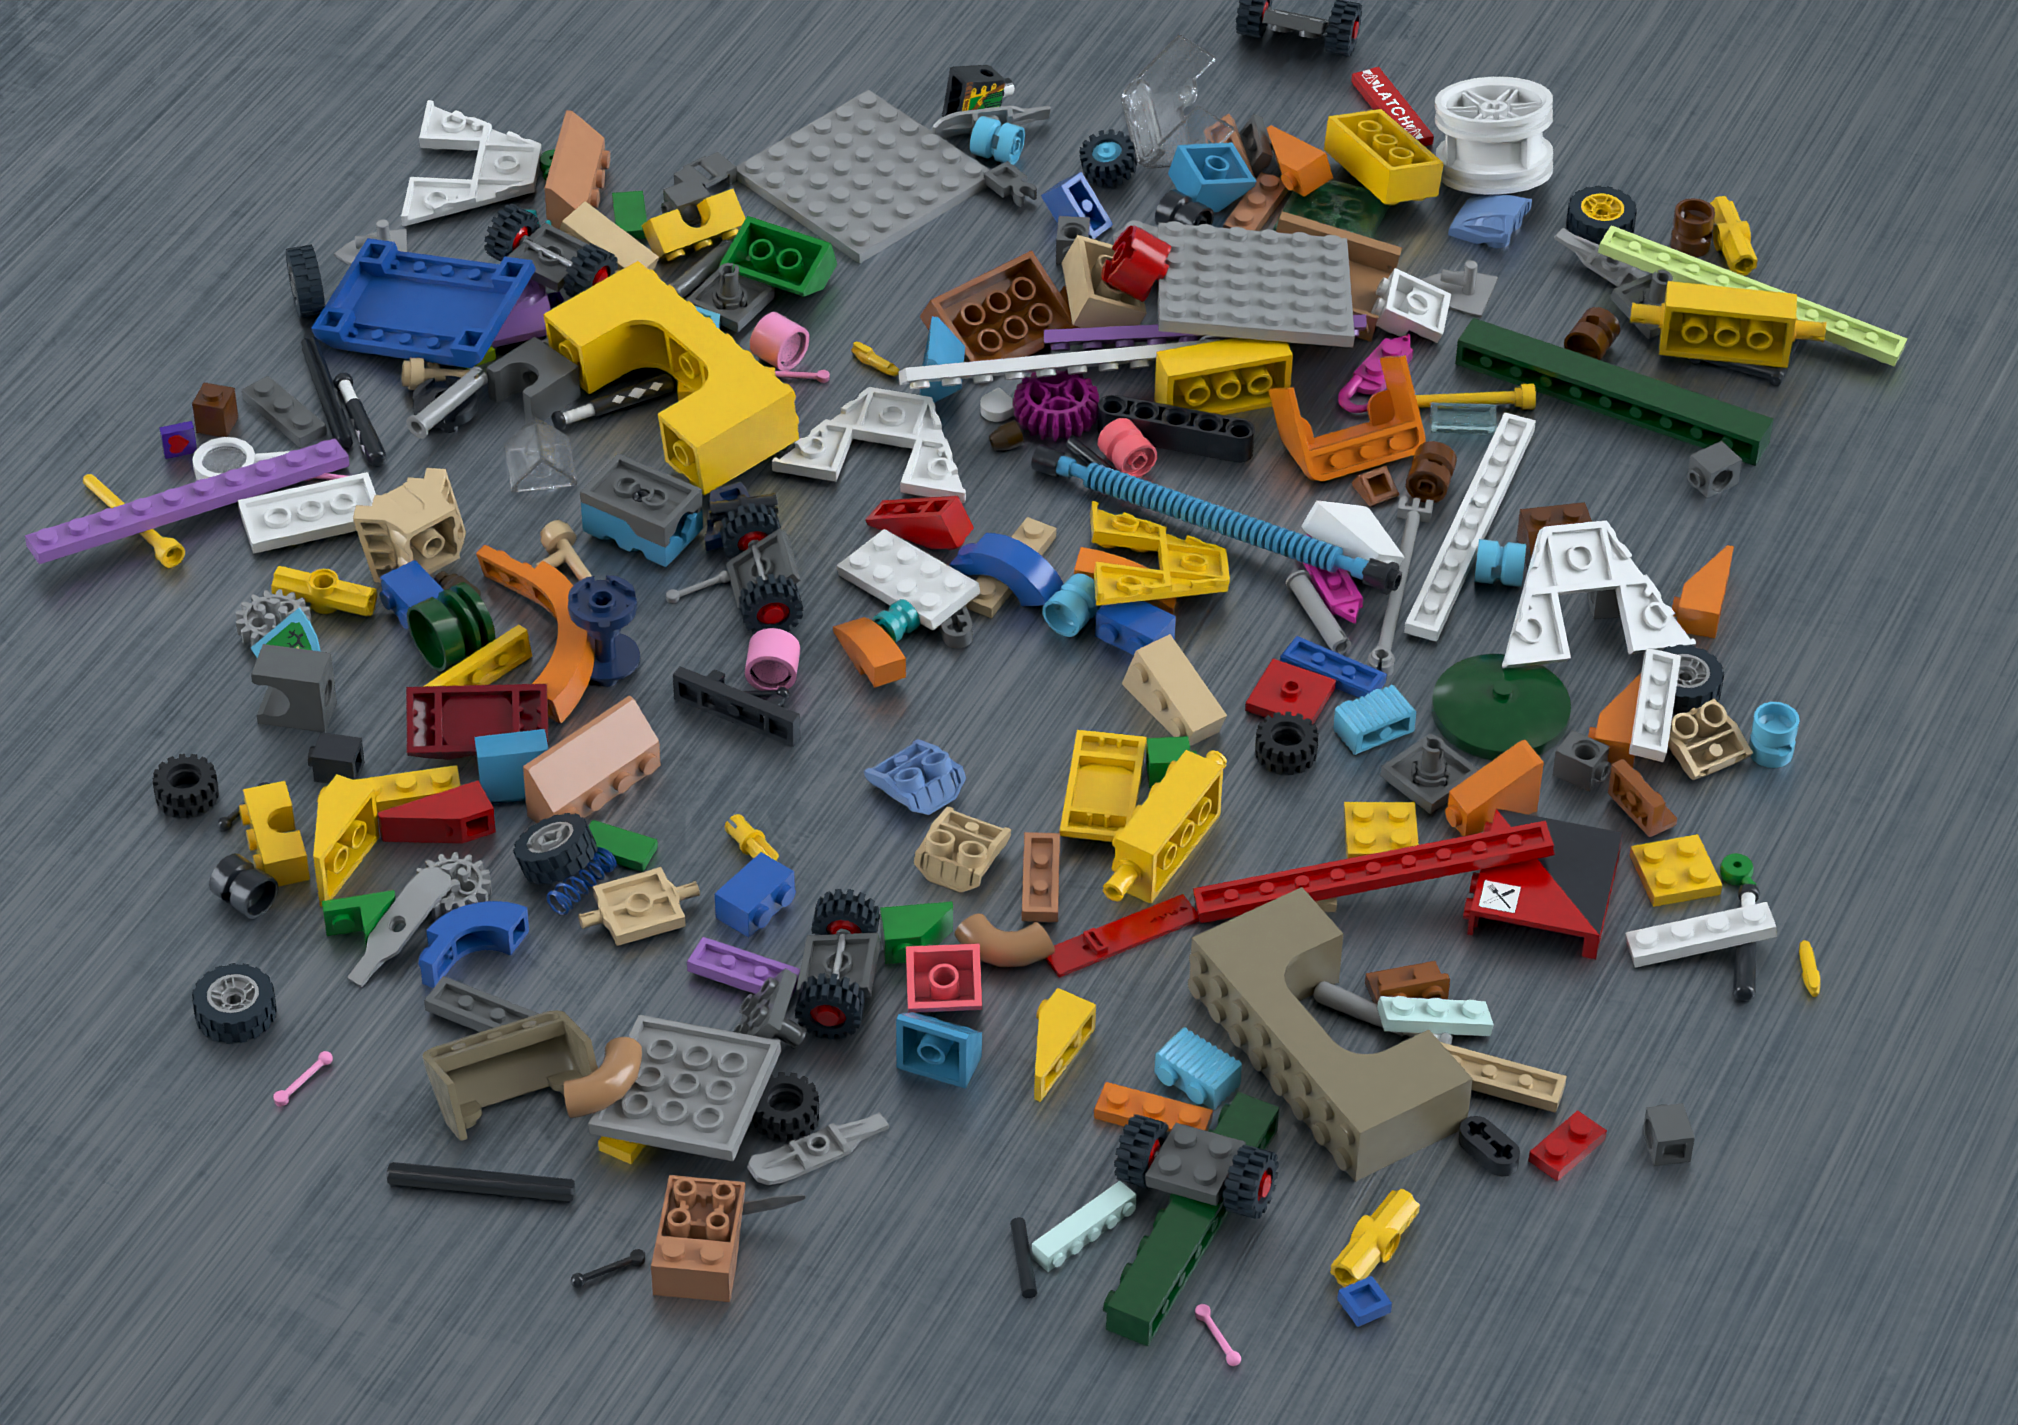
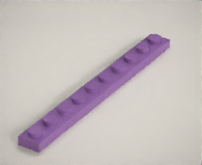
[1044,314,1367,352]
[25,438,350,564]

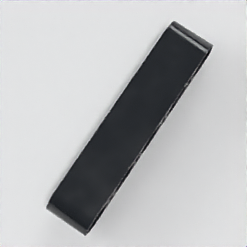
[1097,395,1255,463]

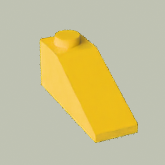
[1034,988,1096,1102]

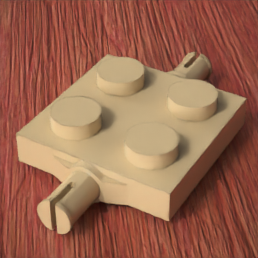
[578,867,700,946]

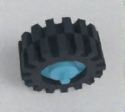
[1079,129,1137,188]

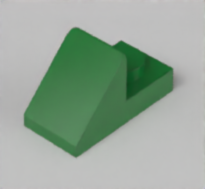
[322,890,396,947]

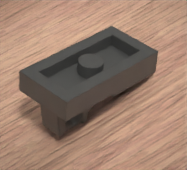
[1239,114,1273,178]

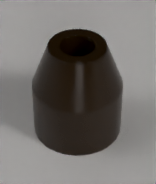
[989,420,1024,451]

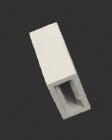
[1301,500,1405,566]

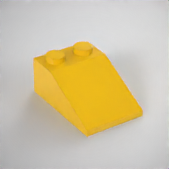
[313,774,380,907]

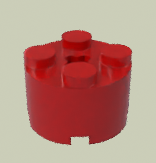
[1101,225,1171,302]

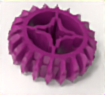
[1012,370,1099,442]

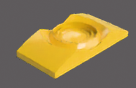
[1059,730,1146,842]

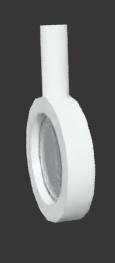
[192,437,290,480]

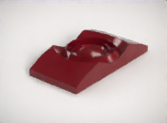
[406,684,549,760]

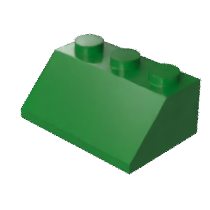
[719,216,837,296]

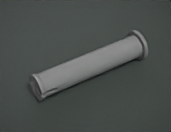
[406,366,488,439]
[1285,570,1351,655]

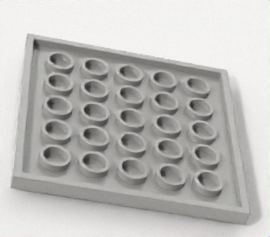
[736,90,990,264]
[1157,221,1355,348]

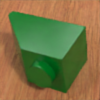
[880,901,953,964]

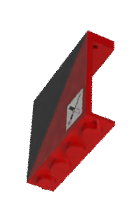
[1463,809,1623,960]

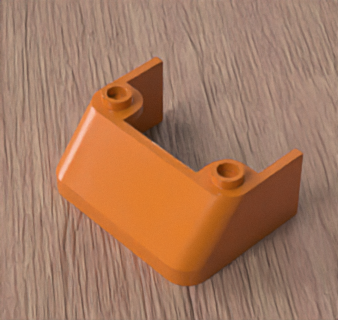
[1268,355,1426,481]

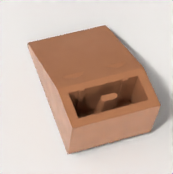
[651,1175,746,1302]

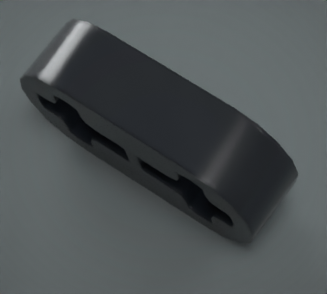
[1458,1116,1520,1177]

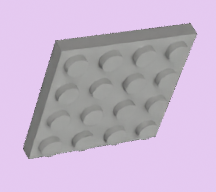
[588,1015,781,1161]

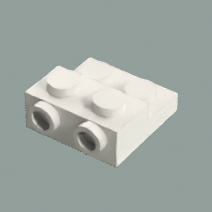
[1371,268,1451,343]

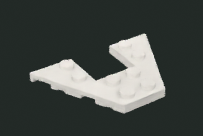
[401,100,542,226]
[772,387,966,503]
[1502,520,1696,669]

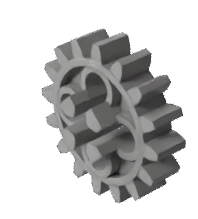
[236,589,311,646]
[416,852,492,920]

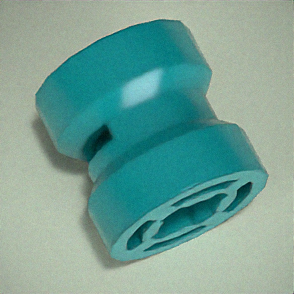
[872,599,920,643]

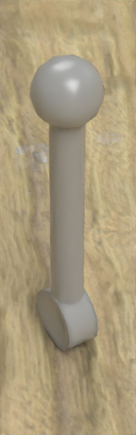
[666,570,730,603]

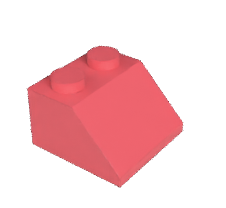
[906,944,982,1013]

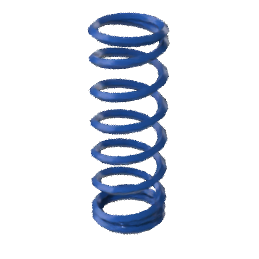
[547,847,617,915]

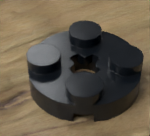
[413,376,478,433]

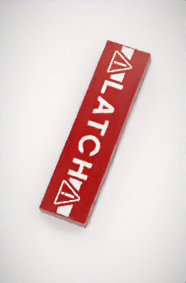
[1351,67,1434,146]

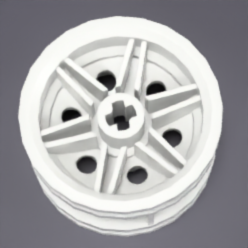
[1435,77,1553,195]

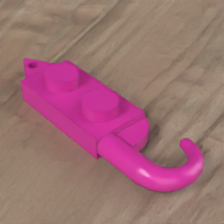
[1338,334,1413,413]
[1302,534,1363,623]

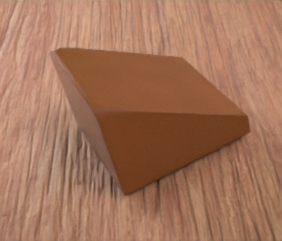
[1351,466,1400,507]

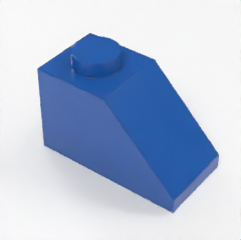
[1041,172,1113,239]

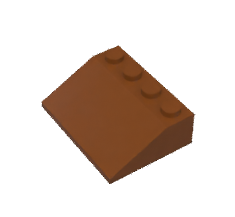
[920,250,1080,362]

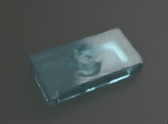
[1430,402,1497,435]

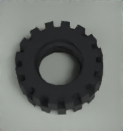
[1255,711,1319,775]
[152,754,219,818]
[752,1072,819,1143]

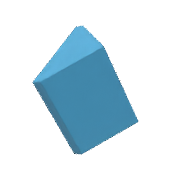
[919,316,965,403]
[474,729,548,804]

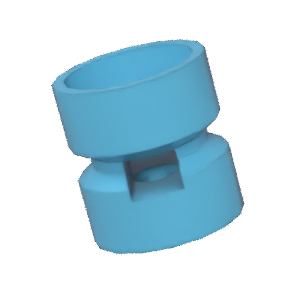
[970,116,1025,165]
[1474,539,1526,587]
[1043,573,1103,637]
[1749,702,1800,768]

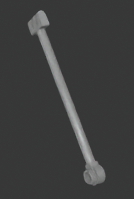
[1367,496,1434,677]

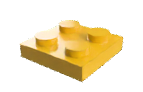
[1343,802,1419,859]
[1629,834,1722,907]

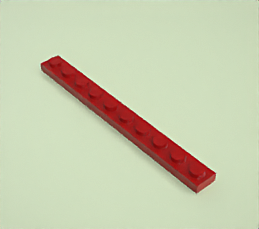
[1193,821,1555,923]

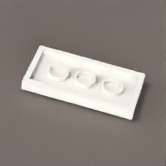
[237,472,376,554]
[837,529,980,630]

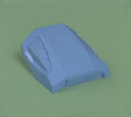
[1448,194,1532,248]
[864,739,966,815]

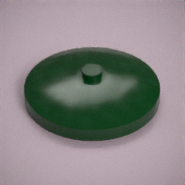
[1431,654,1571,760]

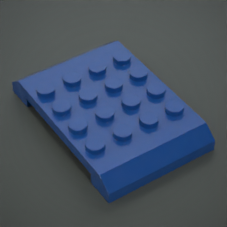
[311,238,536,368]

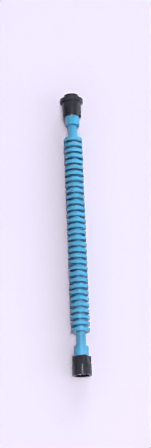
[1031,444,1402,595]

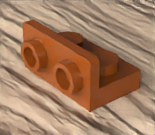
[1608,759,1677,837]
[1365,961,1450,1005]

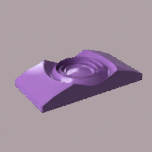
[492,279,550,348]

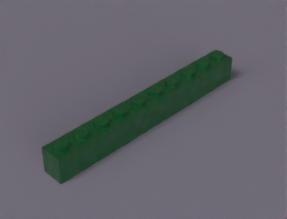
[1455,318,1774,466]

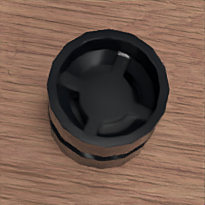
[1155,189,1214,226]
[209,853,279,919]

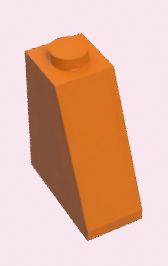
[1445,740,1544,836]

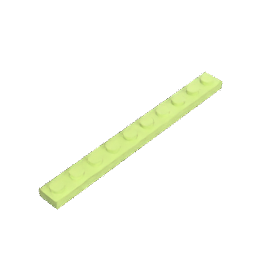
[1598,225,1907,367]

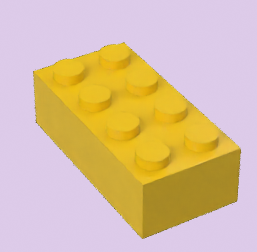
[1323,109,1444,205]
[1154,338,1293,415]

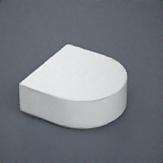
[980,387,1014,422]

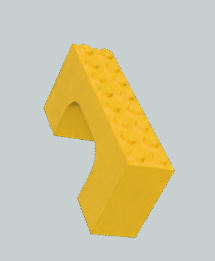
[543,261,799,496]

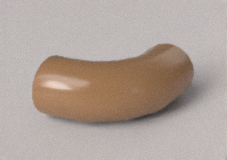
[955,913,1055,967]
[564,1037,642,1118]

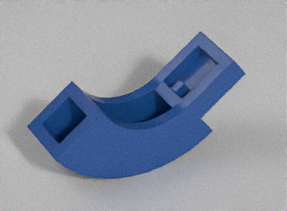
[949,533,1064,606]
[418,901,529,988]

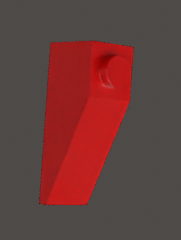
[865,496,974,550]

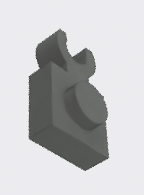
[984,161,1037,207]

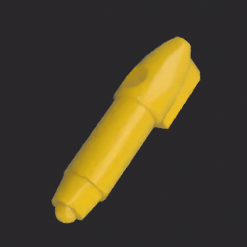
[851,341,900,377]
[1799,940,1821,997]

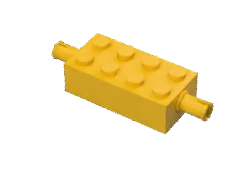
[1630,281,1826,368]
[1103,750,1227,904]

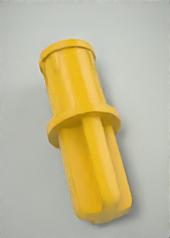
[724,814,779,862]

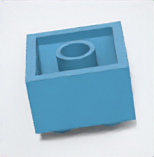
[1168,143,1257,212]
[896,1012,982,1089]

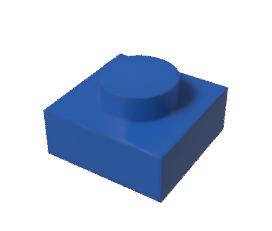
[1337,1276,1392,1327]

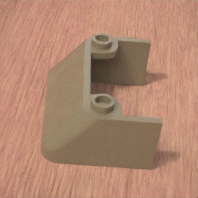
[422,1010,598,1141]

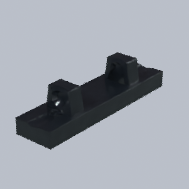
[673,666,801,747]

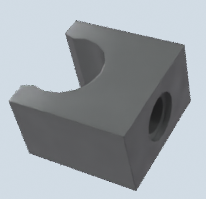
[486,337,581,428]
[251,644,337,733]

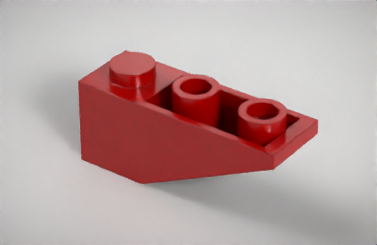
[378,780,496,844]

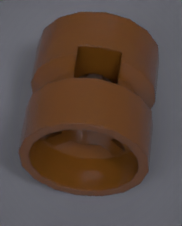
[1670,198,1715,258]
[1564,307,1620,360]
[1405,441,1457,503]

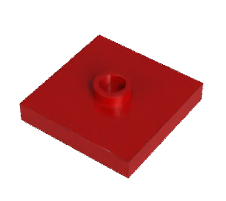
[1245,659,1336,725]

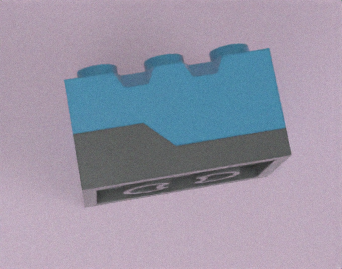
[580,454,703,567]

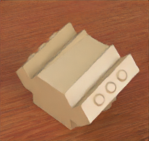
[353,468,466,582]

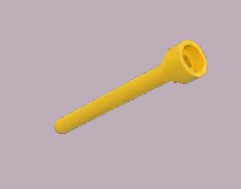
[1416,384,1536,410]
[83,474,185,568]

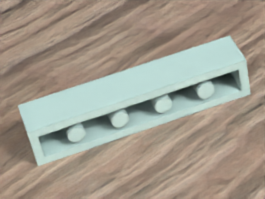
[1032,1181,1136,1272]

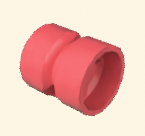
[1097,418,1157,478]

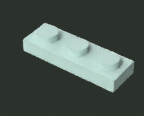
[1377,996,1494,1036]

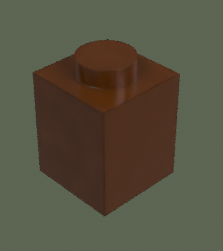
[192,382,239,437]

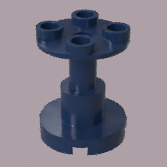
[568,575,641,687]

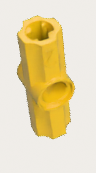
[1710,196,1758,276]
[271,566,378,617]
[1330,1188,1420,1287]

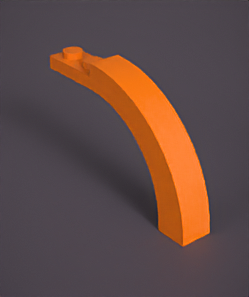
[476,545,595,724]

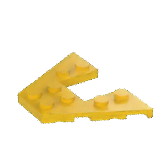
[1090,501,1230,606]

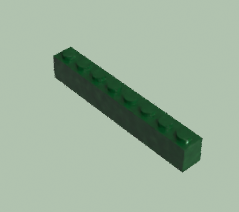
[1103,1091,1279,1346]

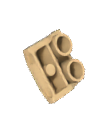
[1668,699,1753,780]
[914,806,1012,893]

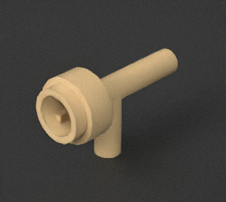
[402,358,478,390]
[536,520,592,581]

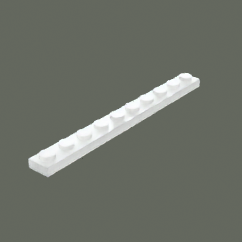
[898,339,1220,389]
[1404,412,1536,642]

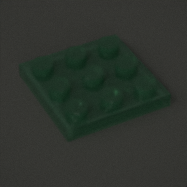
[1273,180,1390,239]

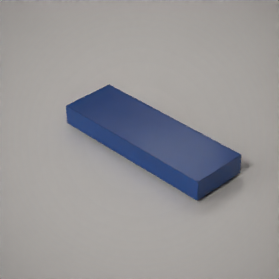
[1280,636,1387,698]

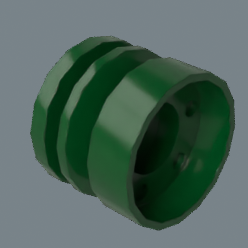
[407,582,496,672]

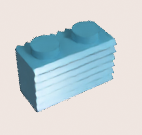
[1333,684,1416,755]
[1154,1027,1242,1110]

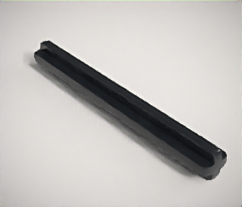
[301,336,353,448]
[386,1162,575,1202]

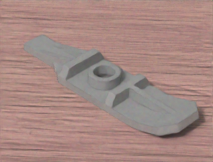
[932,105,1051,139]
[1554,228,1646,296]
[347,867,452,988]
[747,1112,889,1186]

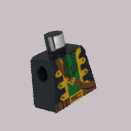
[942,65,1014,117]

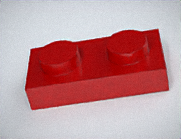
[1528,1110,1607,1182]

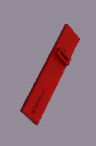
[1045,894,1200,978]

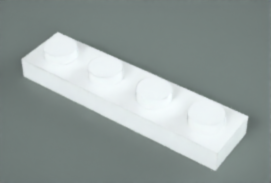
[1629,648,1681,762]
[1625,902,1777,968]

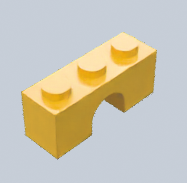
[641,189,746,262]
[239,781,310,887]

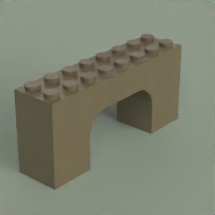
[1187,887,1473,1182]

